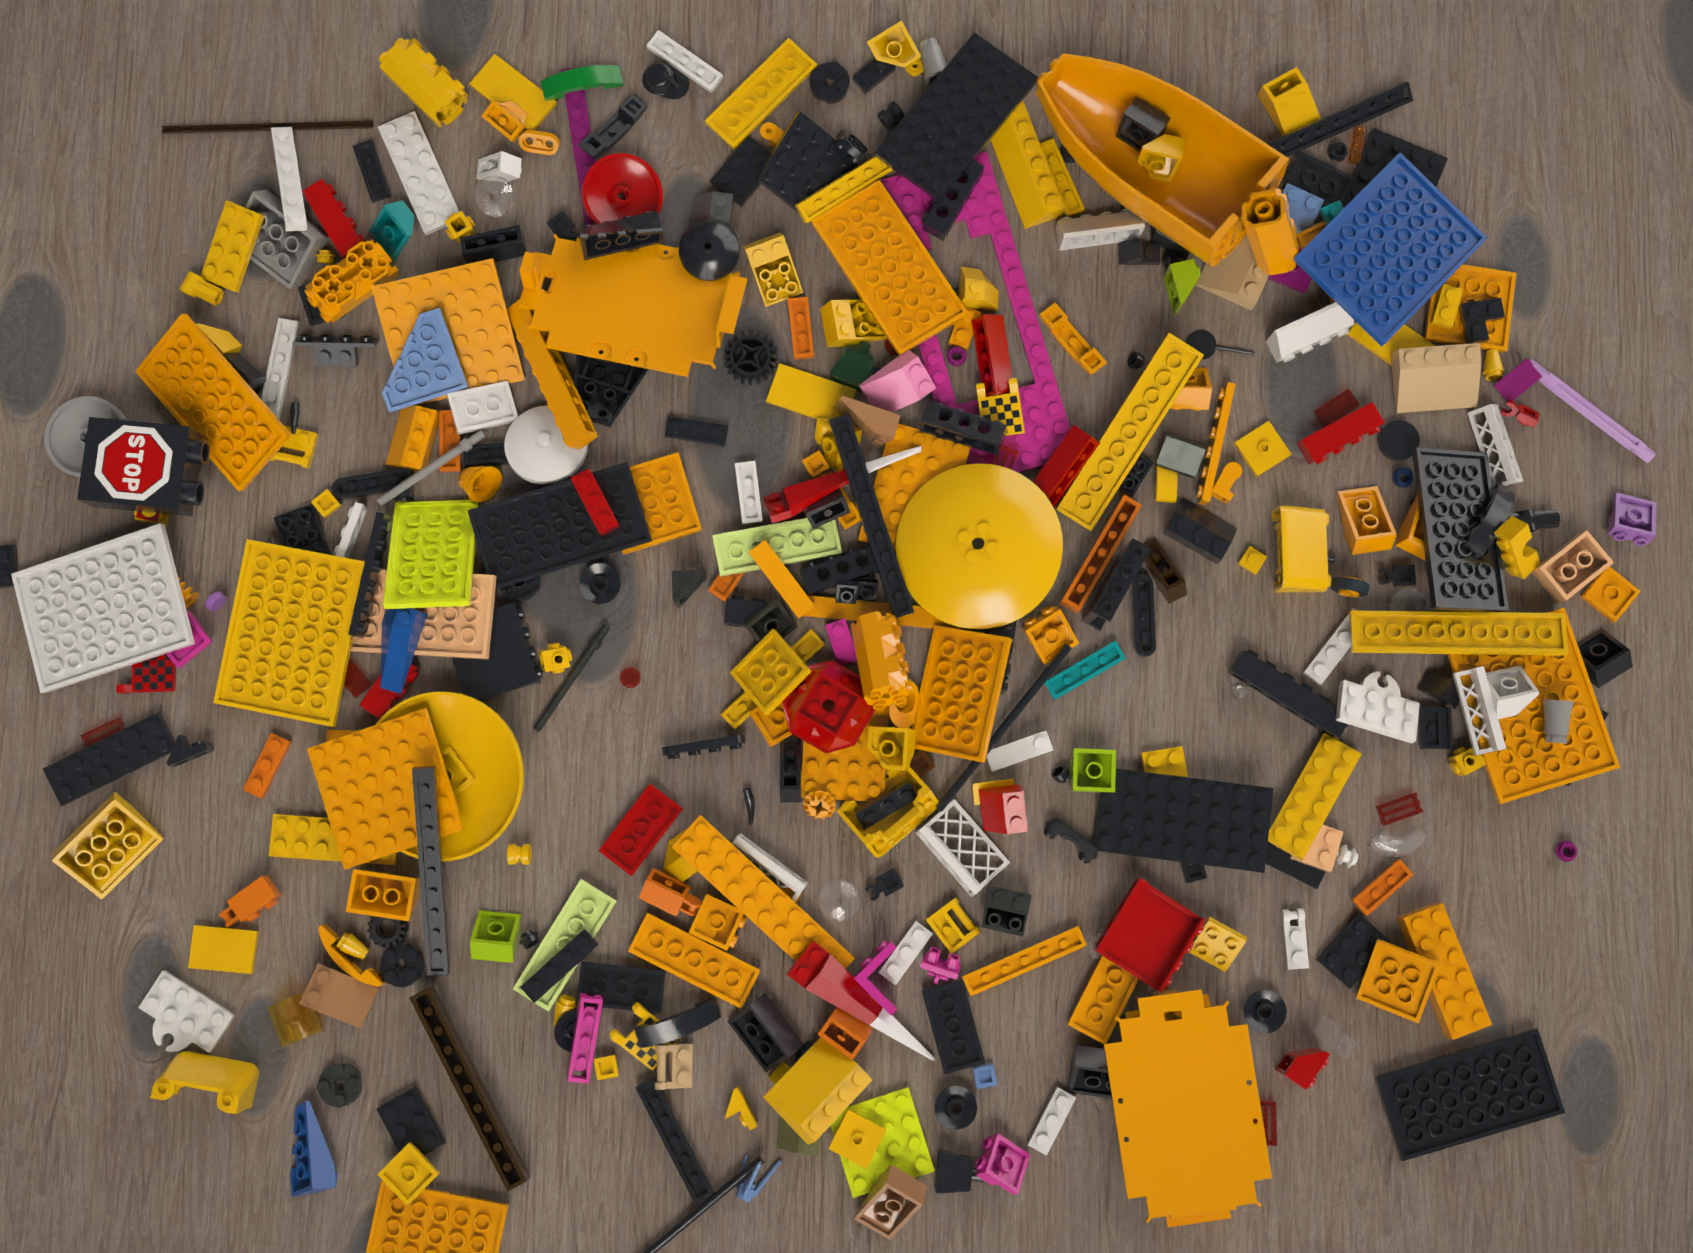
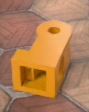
[760,122,784,148]
[1211,462,1242,504]

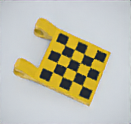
[976,378,1025,436]
[609,1002,680,1071]

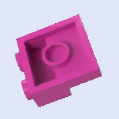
[166,610,213,669]
[975,1133,1030,1195]

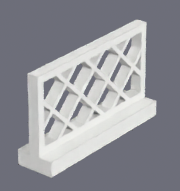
[916,799,1010,897]
[732,834,808,902]

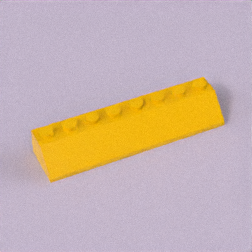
[990,101,1065,229]

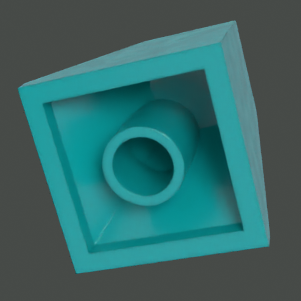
[368,200,414,262]

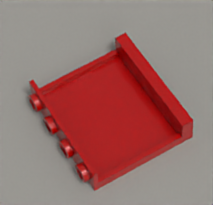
[1092,877,1206,992]

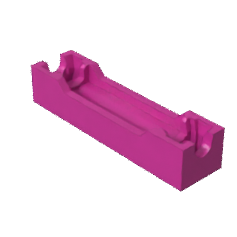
[566,993,603,1084]

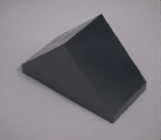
[1417,671,1460,709]

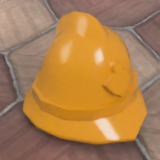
[458,466,503,502]

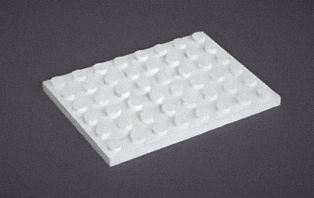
[11,523,195,693]

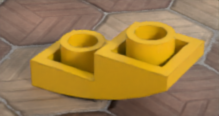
[1154,459,1178,503]

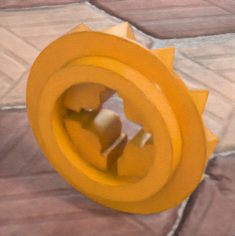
[803,790,836,820]

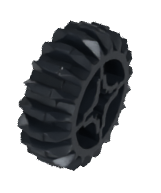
[723,330,778,385]

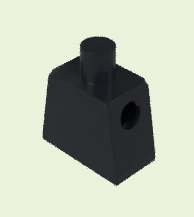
[934,1148,984,1194]

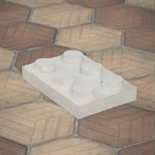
[447,381,518,435]

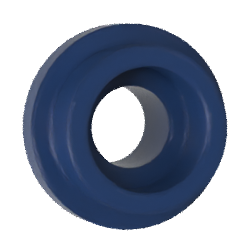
[1392,467,1414,488]

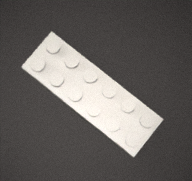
[378,111,459,235]

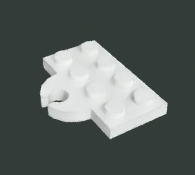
[1336,672,1420,743]
[138,970,236,1053]

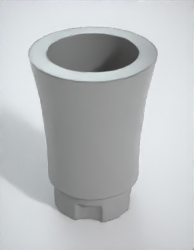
[919,38,947,86]
[1543,699,1574,744]

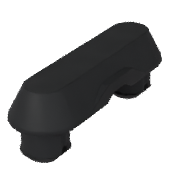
[1044,817,1098,864]

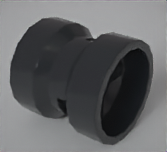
[877,101,905,130]

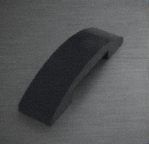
[578,94,647,159]
[1464,481,1515,557]
[634,997,721,1048]

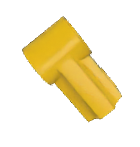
[179,271,224,306]

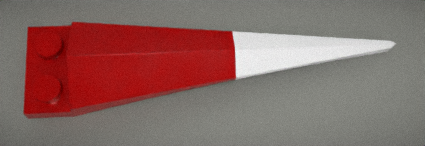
[763,446,922,523]
[786,939,935,1060]

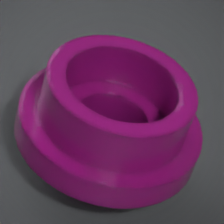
[946,346,967,367]
[1555,841,1577,862]

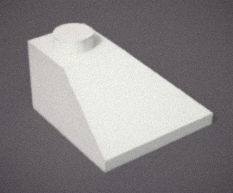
[1486,665,1539,719]

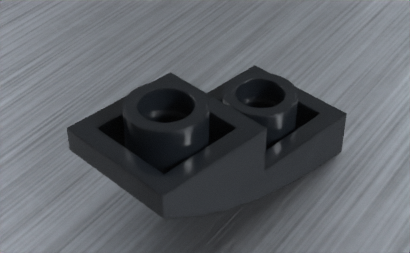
[1118,454,1154,497]
[835,579,878,604]

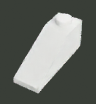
[986,731,1053,772]

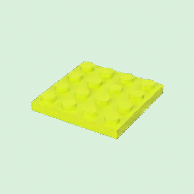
[831,1087,935,1198]

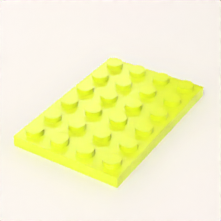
[383,500,479,609]

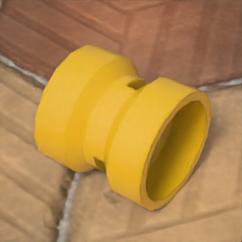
[507,844,532,865]

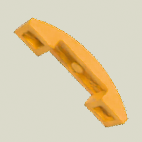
[1039,302,1107,376]
[802,450,861,530]
[318,924,386,987]

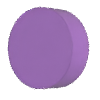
[205,591,227,612]

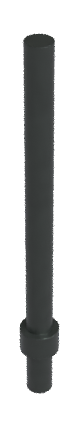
[533,624,610,732]

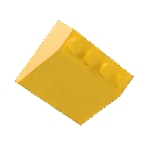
[52,792,164,899]
[763,1037,872,1145]

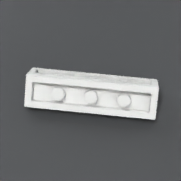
[1468,404,1523,489]
[1453,666,1506,756]

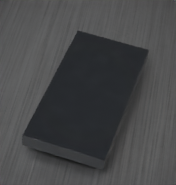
[274,504,332,555]

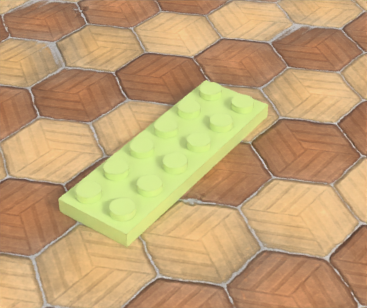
[712,518,842,577]
[513,879,617,1012]

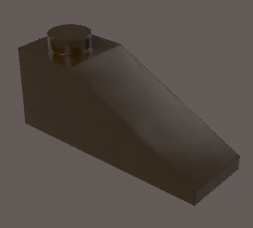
[1143,538,1187,604]

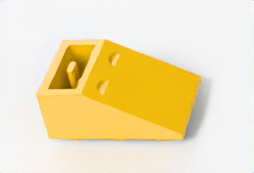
[1257,67,1320,135]
[742,232,803,307]
[820,300,887,347]

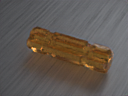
[1348,125,1367,165]

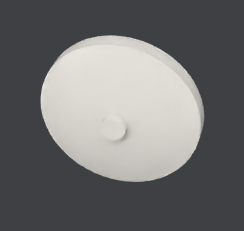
[504,406,588,485]

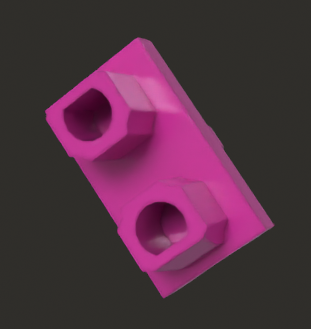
[920,947,961,984]

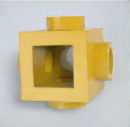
[444,211,476,244]
[538,642,572,674]

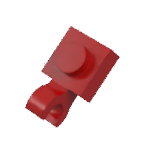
[1500,399,1539,428]

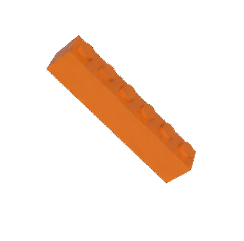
[1059,495,1142,614]

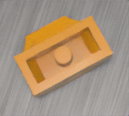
[481,100,527,143]

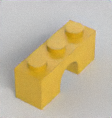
[1494,516,1541,580]

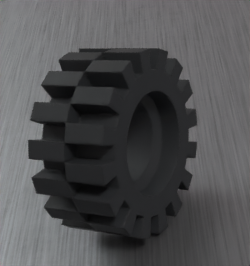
[367,916,409,948]

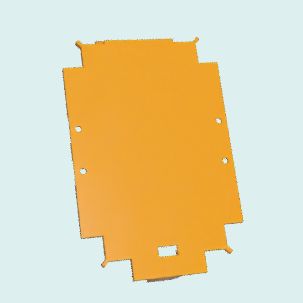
[518,227,748,377]
[1104,989,1272,1227]

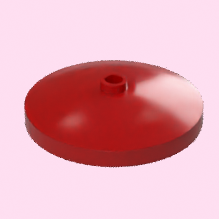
[581,153,663,225]

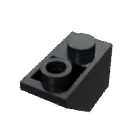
[724,596,768,628]

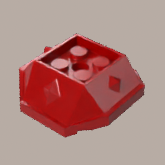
[782,660,876,754]

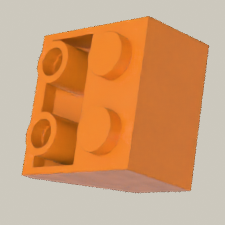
[818,1007,874,1060]

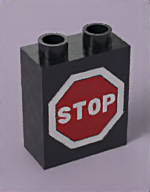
[77,417,210,517]

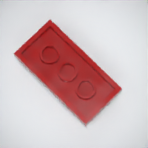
[598,784,683,876]

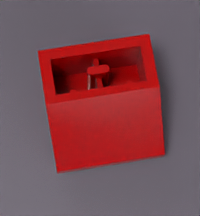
[1275,1047,1330,1090]

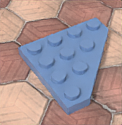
[382,308,469,413]

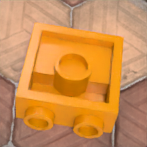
[1020,605,1079,665]
[689,894,747,951]

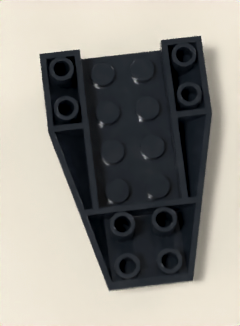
[574,350,649,428]

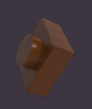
[909,750,935,778]

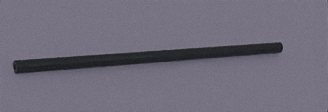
[936,644,1072,812]
[643,1156,765,1253]

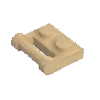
[655,1043,693,1090]

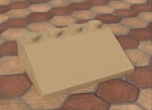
[1196,235,1269,310]
[1391,343,1481,414]

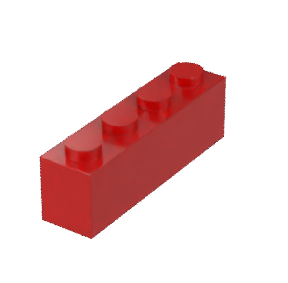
[302,179,366,259]
[971,314,1013,397]
[1297,402,1385,465]
[1032,425,1100,508]

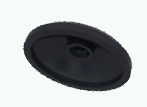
[679,220,740,281]

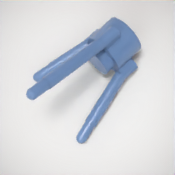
[735,1154,782,1202]

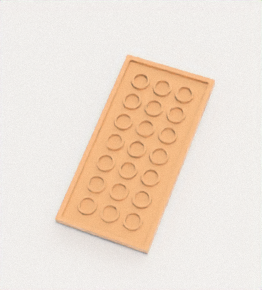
[351,570,497,659]

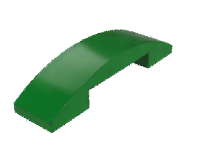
[540,65,624,101]

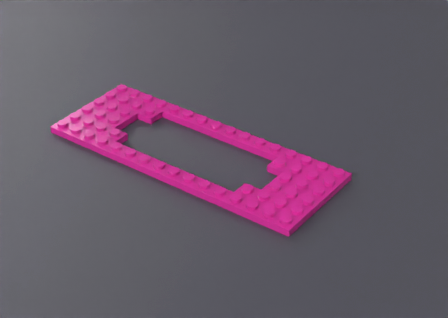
[871,152,1070,473]

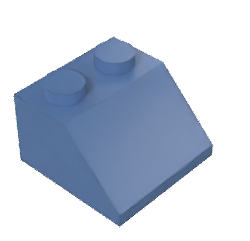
[1282,183,1324,234]

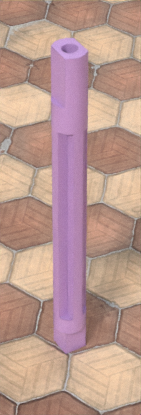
[1530,359,1655,463]

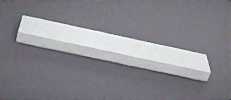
[261,318,300,421]

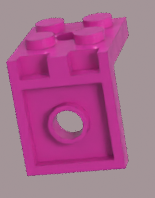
[854,940,897,1015]

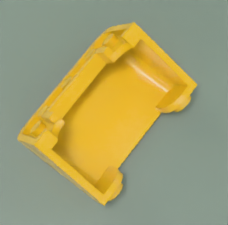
[1271,506,1331,592]
[836,767,939,858]
[150,1051,259,1114]

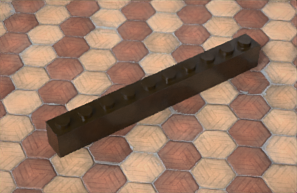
[409,986,531,1192]

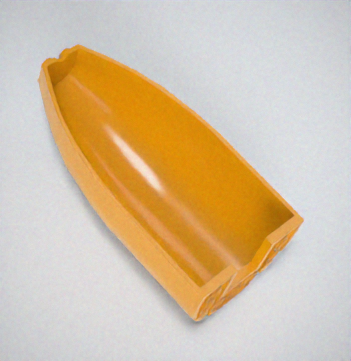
[1035,53,1289,267]

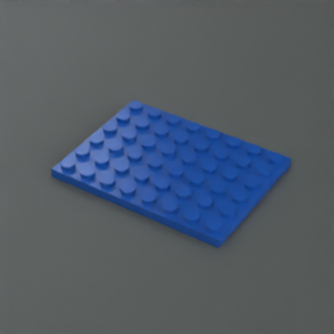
[1294,153,1487,347]

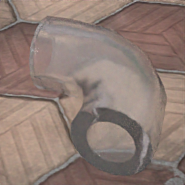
[1369,826,1428,857]

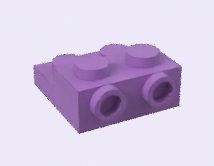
[1607,492,1656,546]

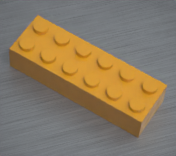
[1396,902,1492,1040]

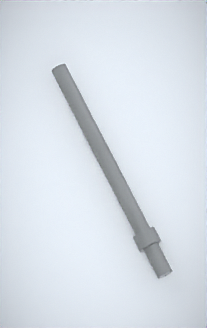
[376,430,485,506]

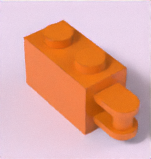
[639,868,702,916]
[218,876,282,927]

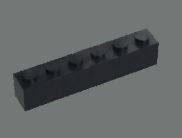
[1227,649,1348,739]

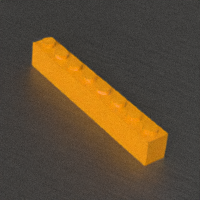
[507,299,598,450]

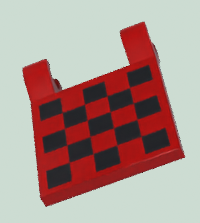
[116,654,176,694]

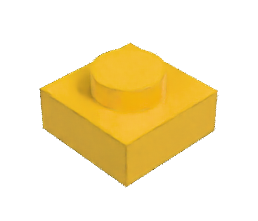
[311,489,342,519]
[1238,546,1267,575]
[594,1054,619,1080]

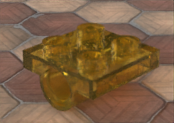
[267,992,324,1047]

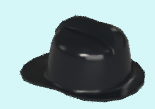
[642,63,690,100]

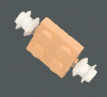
[1289,825,1358,872]

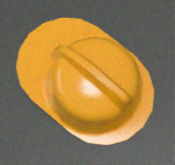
[888,681,919,728]

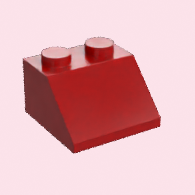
[979,784,1028,834]

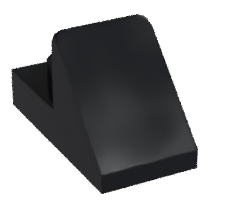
[1118,238,1160,265]
[167,735,214,767]

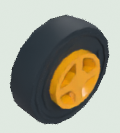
[1331,576,1369,598]

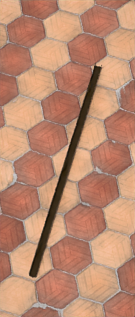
[161,120,374,134]

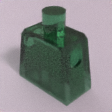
[830,341,874,393]

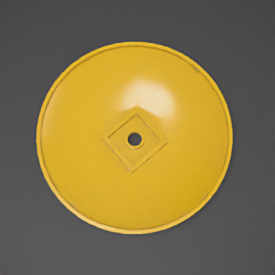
[896,464,1063,630]
[375,692,524,862]

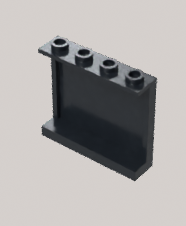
[1082,538,1151,631]
[452,603,543,701]

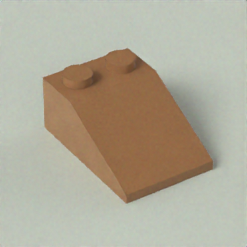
[834,396,901,447]
[299,963,379,1028]
[854,1164,927,1240]

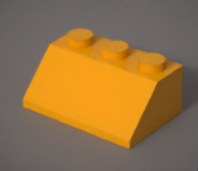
[1146,365,1212,411]
[385,406,439,472]
[346,869,420,921]

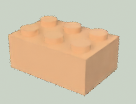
[1531,530,1614,604]

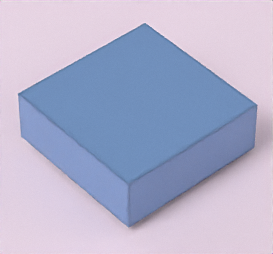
[972,1063,997,1089]

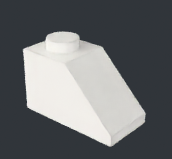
[476,151,522,182]

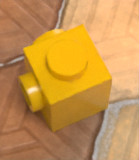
[1448,746,1486,777]

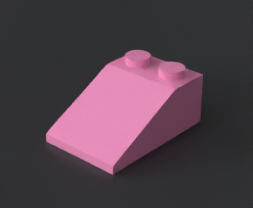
[859,350,936,412]

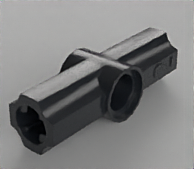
[1507,509,1561,532]

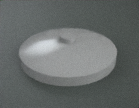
[44,396,126,478]

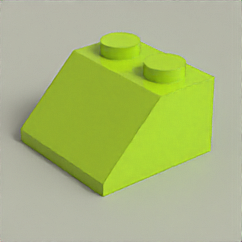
[1163,259,1201,315]
[1070,748,1116,792]
[470,910,521,963]

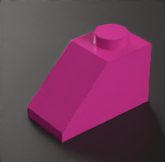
[825,619,857,666]

